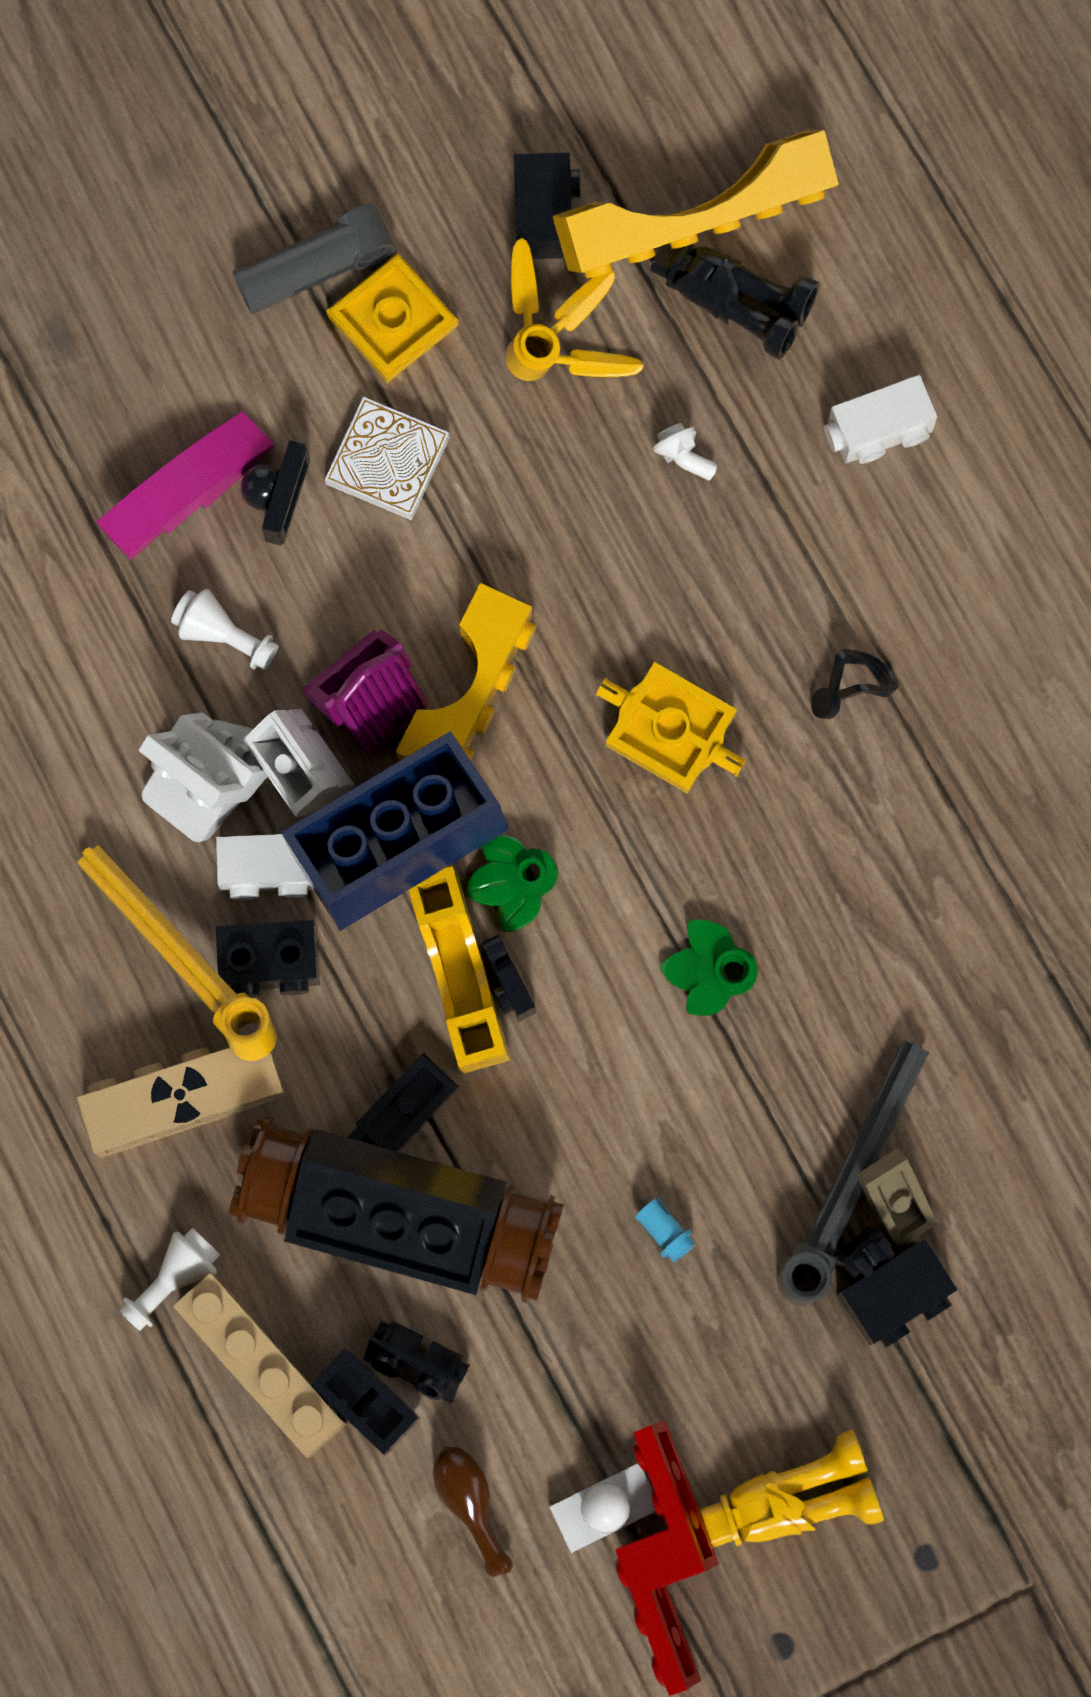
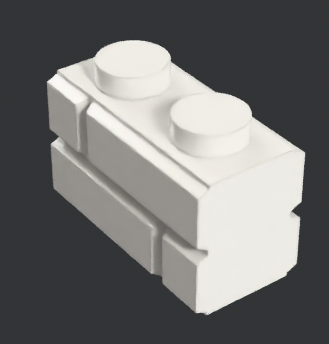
[243,709,354,817]

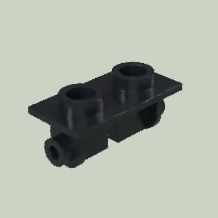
[363,1320,470,1404]

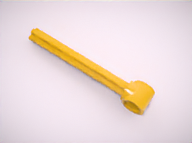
[77,845,277,1061]

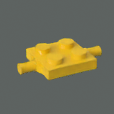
[596,661,747,794]

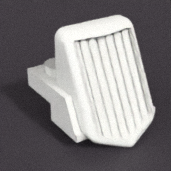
[138,712,268,842]

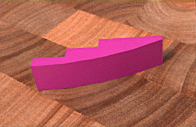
[96,411,275,561]

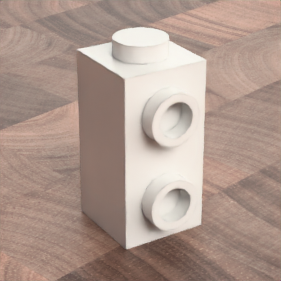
[824,375,937,464]
[216,834,314,900]

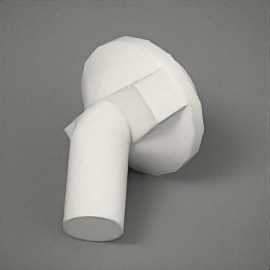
[653,423,717,481]

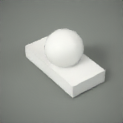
[549,1463,656,1553]

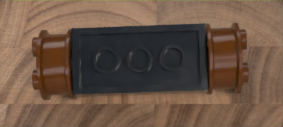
[229,1116,564,1303]

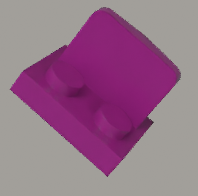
[301,629,427,754]

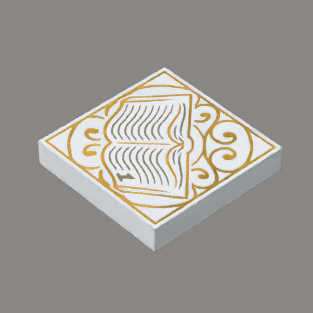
[325,397,450,520]

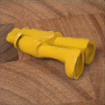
[700,1429,884,1548]

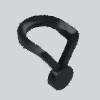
[811,649,898,720]

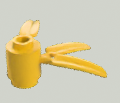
[505,238,644,381]

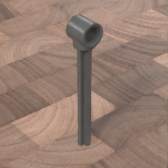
[777,1040,929,1306]

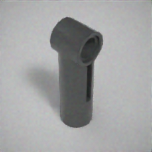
[232,204,396,315]

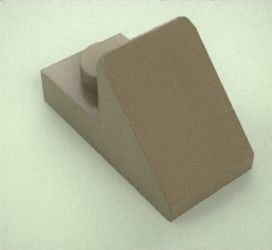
[856,1148,938,1250]

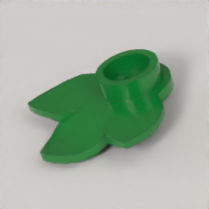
[465,835,559,932]
[660,919,758,1016]

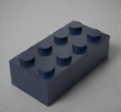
[281,731,509,931]

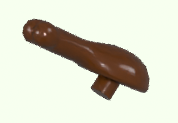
[433,1446,513,1577]

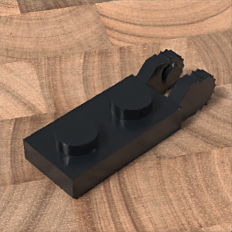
[347,1053,459,1152]

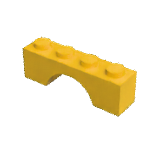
[396,583,537,762]
[408,866,511,1074]

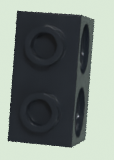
[311,1348,421,1455]

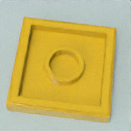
[326,253,459,383]

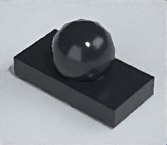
[240,440,310,546]

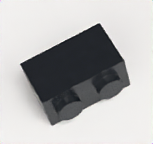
[514,152,580,259]
[837,1239,958,1348]

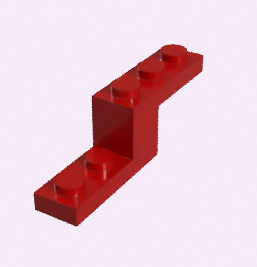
[615,1420,719,1696]

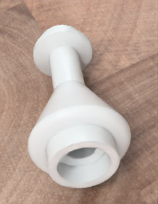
[171,589,279,670]
[119,1227,220,1331]

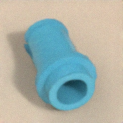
[634,1197,696,1263]

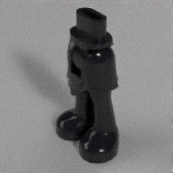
[650,243,820,360]

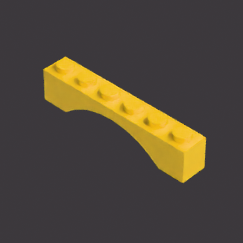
[552,130,839,278]

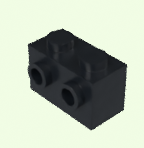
[216,920,320,998]

